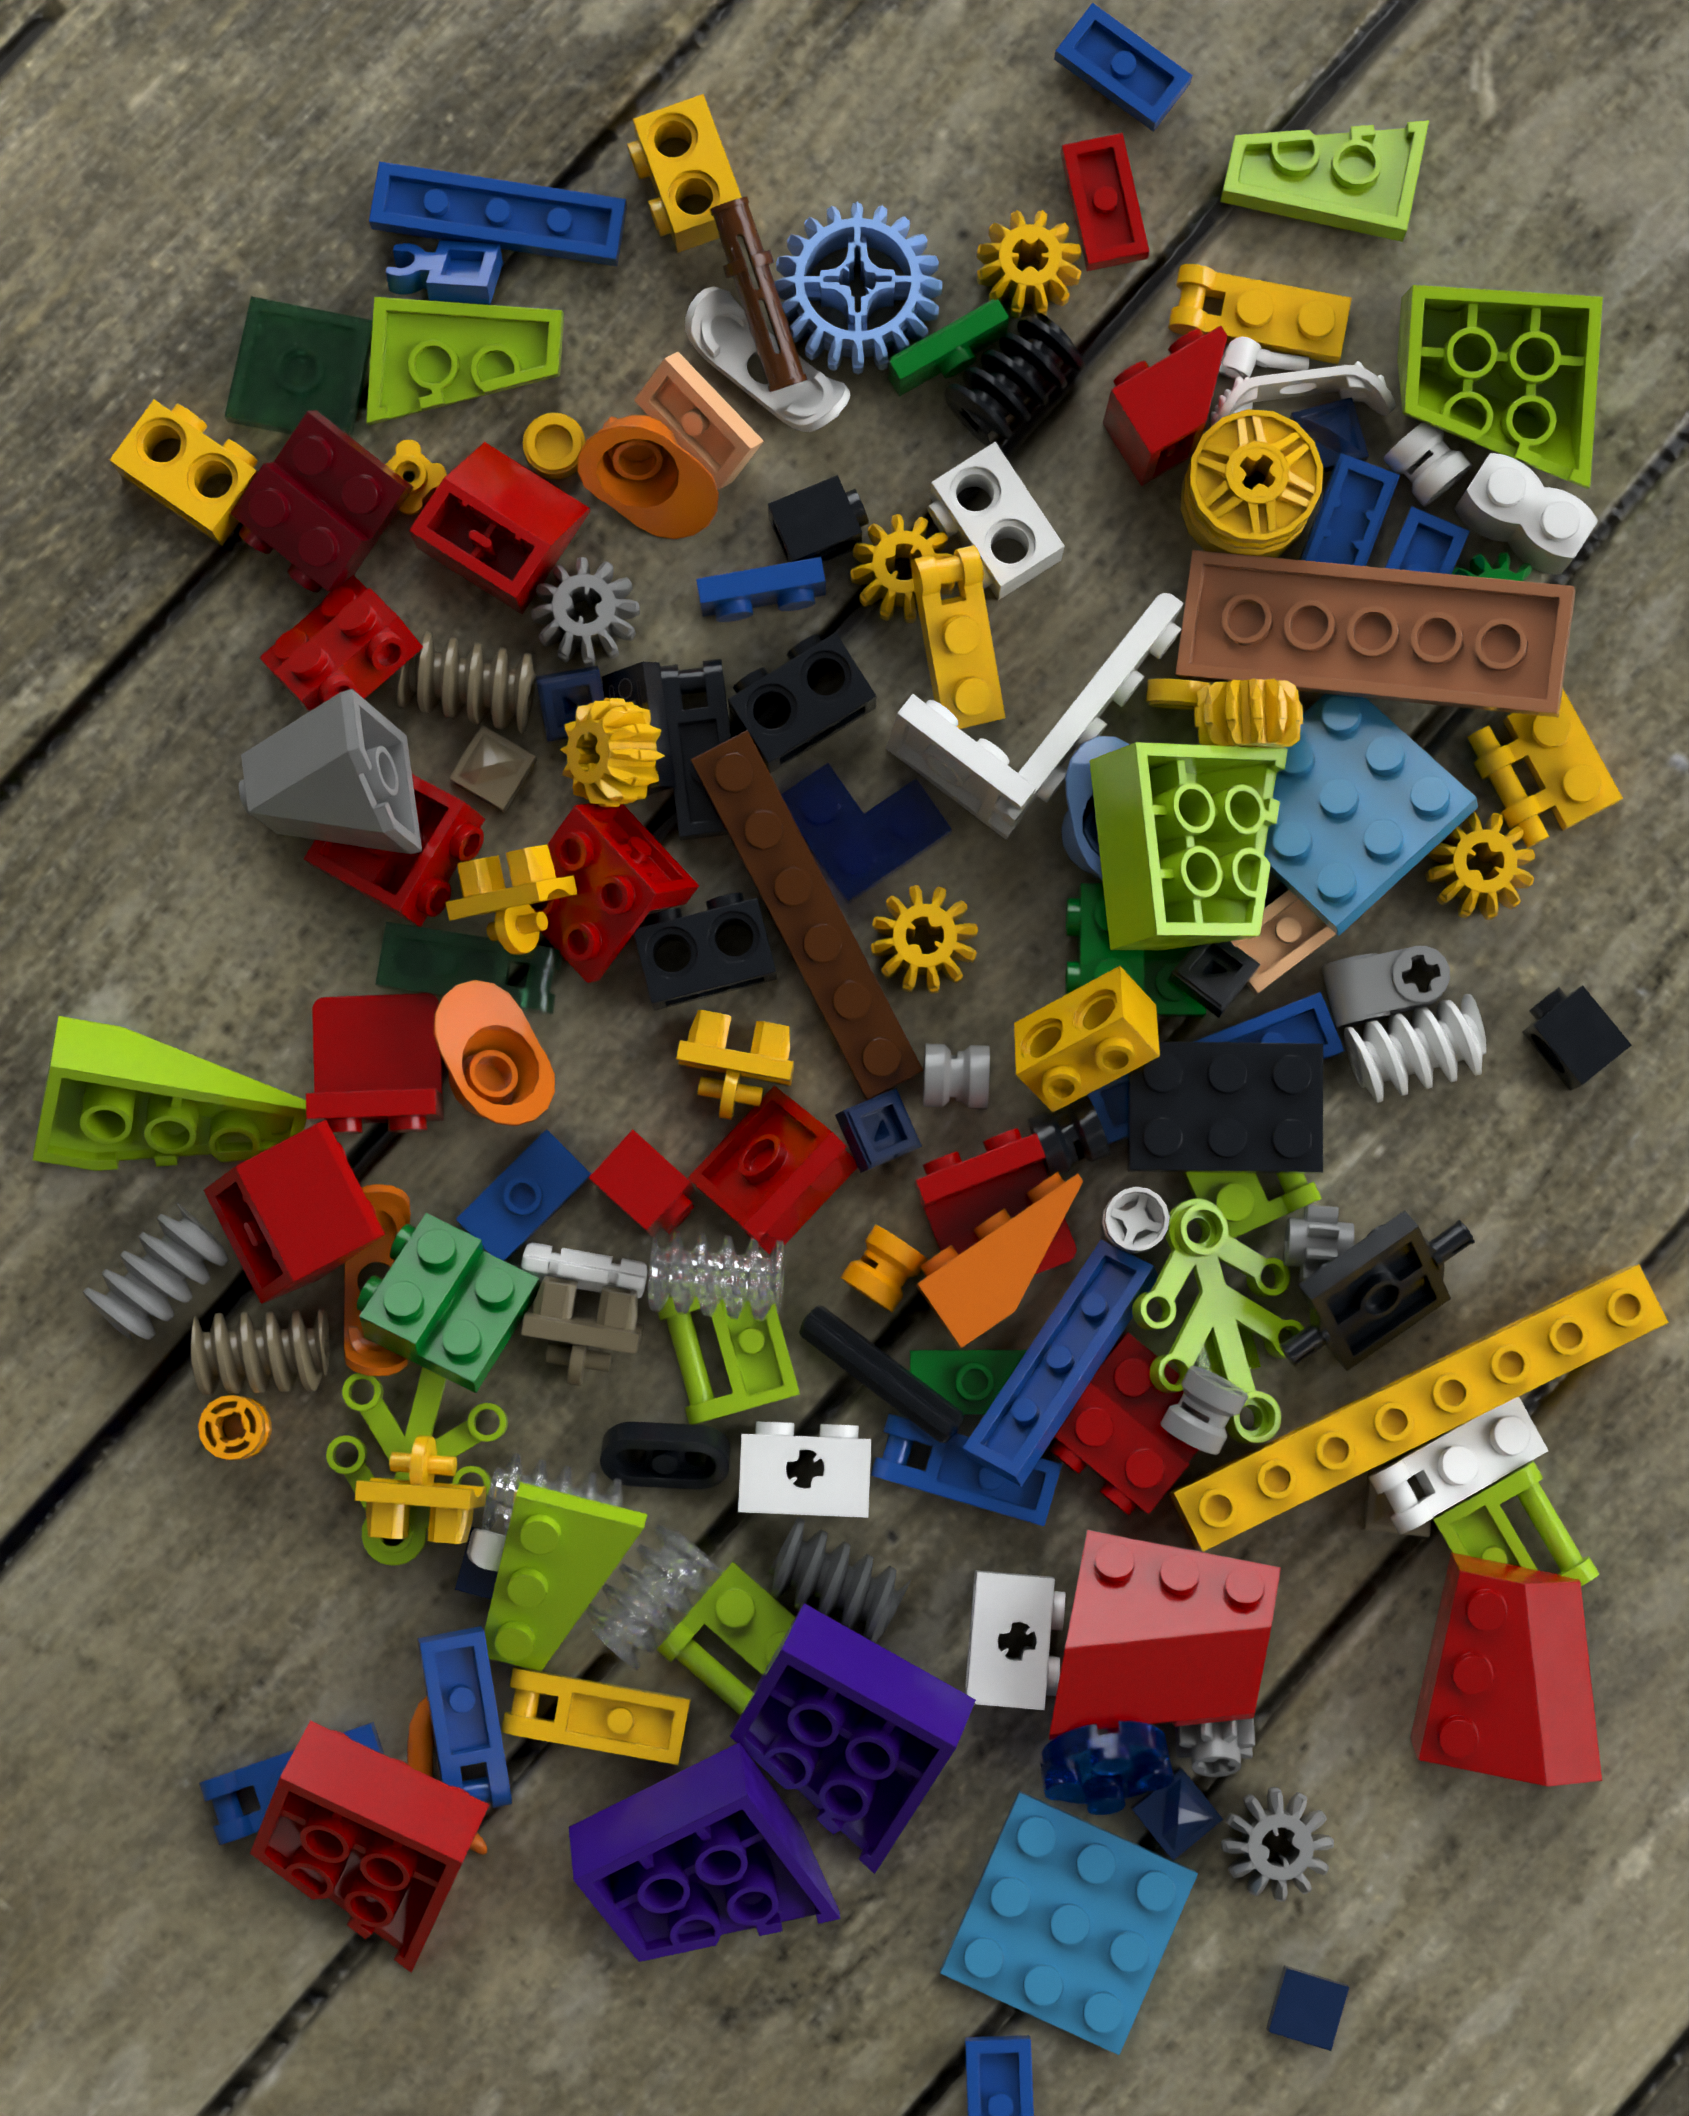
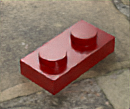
[1060,132,1150,272]

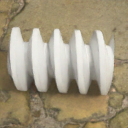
[1344,994,1486,1103]

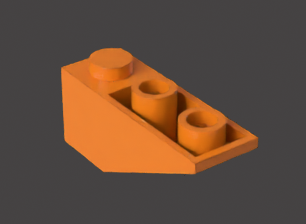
[916,1172,1083,1349]

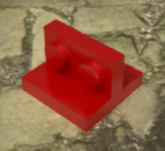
[688,1085,858,1258]

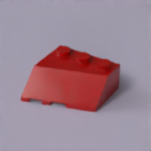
[1048,1530,1281,1740]
[1410,1552,1602,1787]
[250,1720,490,1973]

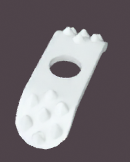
[685,286,851,432]
[1210,361,1396,427]

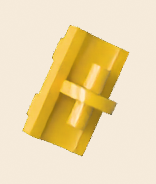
[445,844,577,955]
[676,1009,794,1120]
[355,1435,487,1544]

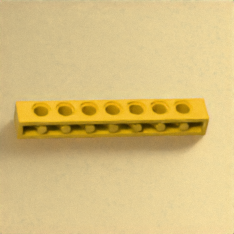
[1168,1264,1669,1552]

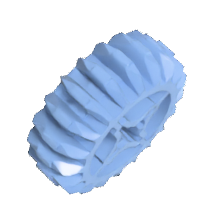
[774,202,942,374]

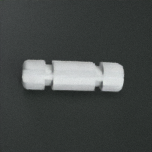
[521,1242,648,1298]

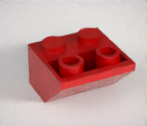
[1103,325,1228,486]
[409,442,591,614]
[203,1120,385,1304]

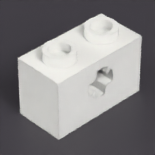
[738,1421,871,1518]
[965,1570,1066,1710]

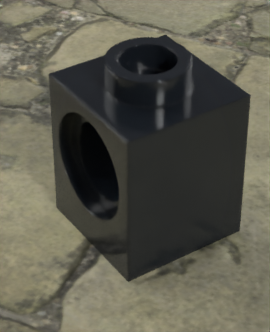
[768,475,869,563]
[1522,985,1632,1091]

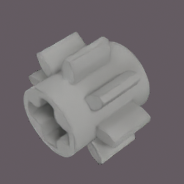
[1283,1205,1354,1281]
[1175,1718,1255,1777]

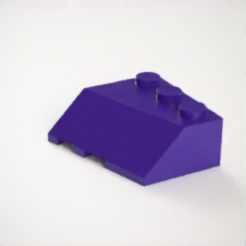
[730,1603,976,1874]
[569,1742,841,1962]

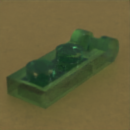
[375,922,563,1014]

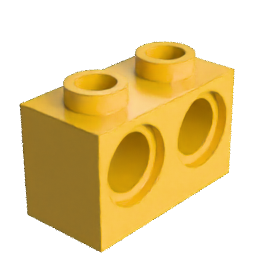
[627,94,742,253]
[109,399,259,546]
[1014,966,1160,1112]

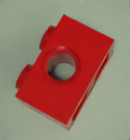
[588,1129,696,1237]

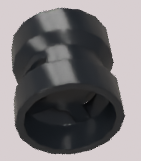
[1027,1096,1111,1177]

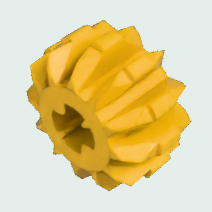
[976,210,1081,319]
[850,514,955,623]
[1194,678,1303,748]
[559,698,665,807]
[1425,812,1535,920]
[871,885,978,994]

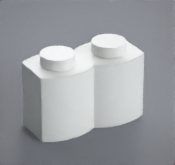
[1454,453,1598,575]

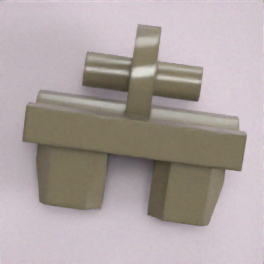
[521,1276,644,1386]

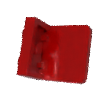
[306,993,444,1135]
[914,1128,1077,1275]

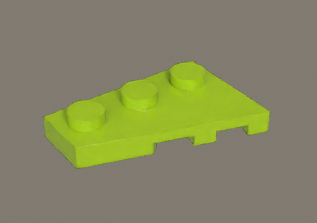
[1220,120,1429,242]
[366,297,564,426]
[484,1482,648,1672]

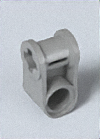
[1321,946,1450,1029]

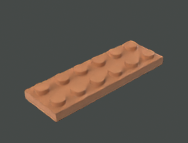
[1175,550,1576,718]

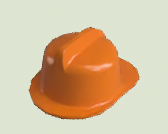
[577,415,719,539]
[433,980,555,1126]

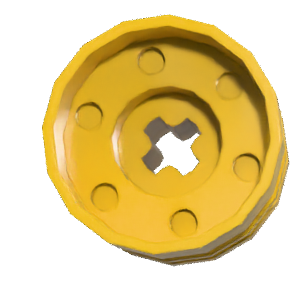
[1180,409,1323,558]

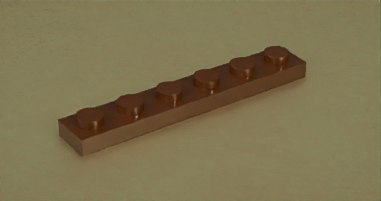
[690,730,924,1100]

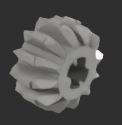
[531,557,640,667]
[1221,1787,1334,1901]

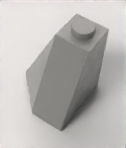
[239,689,422,854]

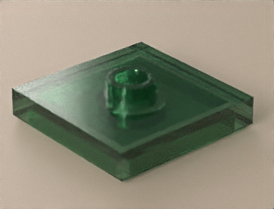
[224,296,373,438]

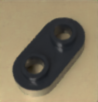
[600,1422,731,1489]

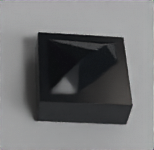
[1168,941,1261,1018]

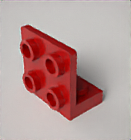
[531,803,699,983]

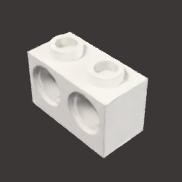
[927,442,1065,600]

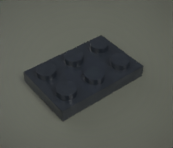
[1128,1042,1323,1174]

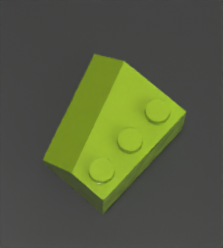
[1397,285,1603,489]
[1089,742,1288,950]

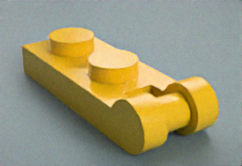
[1168,264,1352,365]
[911,545,1006,729]
[501,1667,691,1765]

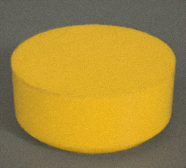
[523,413,586,479]
[1146,679,1211,710]

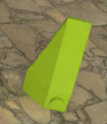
[32,1016,307,1171]

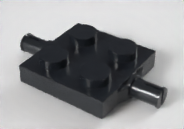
[1279,1210,1475,1371]

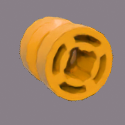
[840,1224,928,1313]
[198,1395,272,1460]

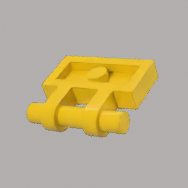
[1467,689,1623,848]

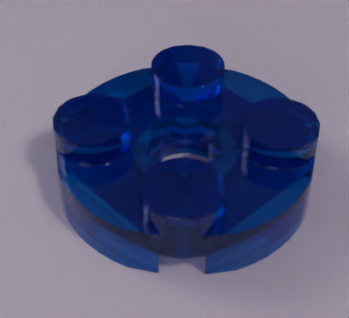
[1040,1721,1174,1815]

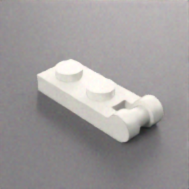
[1368,1397,1548,1535]

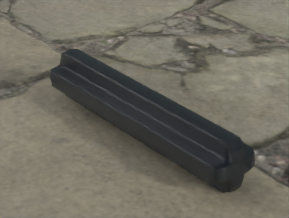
[799,1305,965,1443]

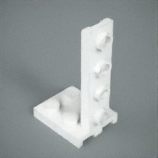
[886,593,1184,839]

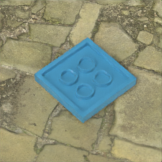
[1264,694,1478,936]
[940,1790,1198,2055]

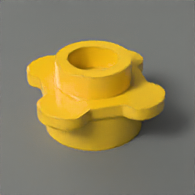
[385,439,447,515]

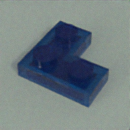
[781,763,952,904]

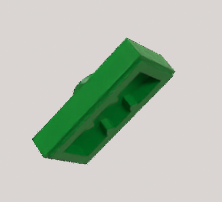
[888,299,1009,397]
[910,1350,1027,1415]

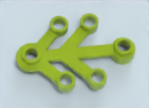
[1132,1199,1304,1444]
[326,1367,508,1566]

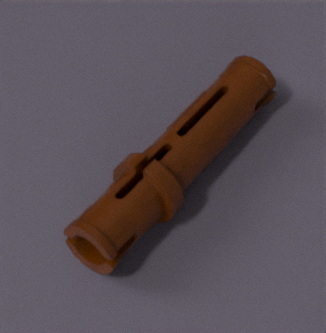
[710,196,808,392]

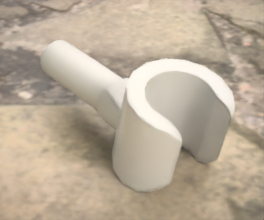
[1219,337,1309,380]
[467,1528,506,1572]

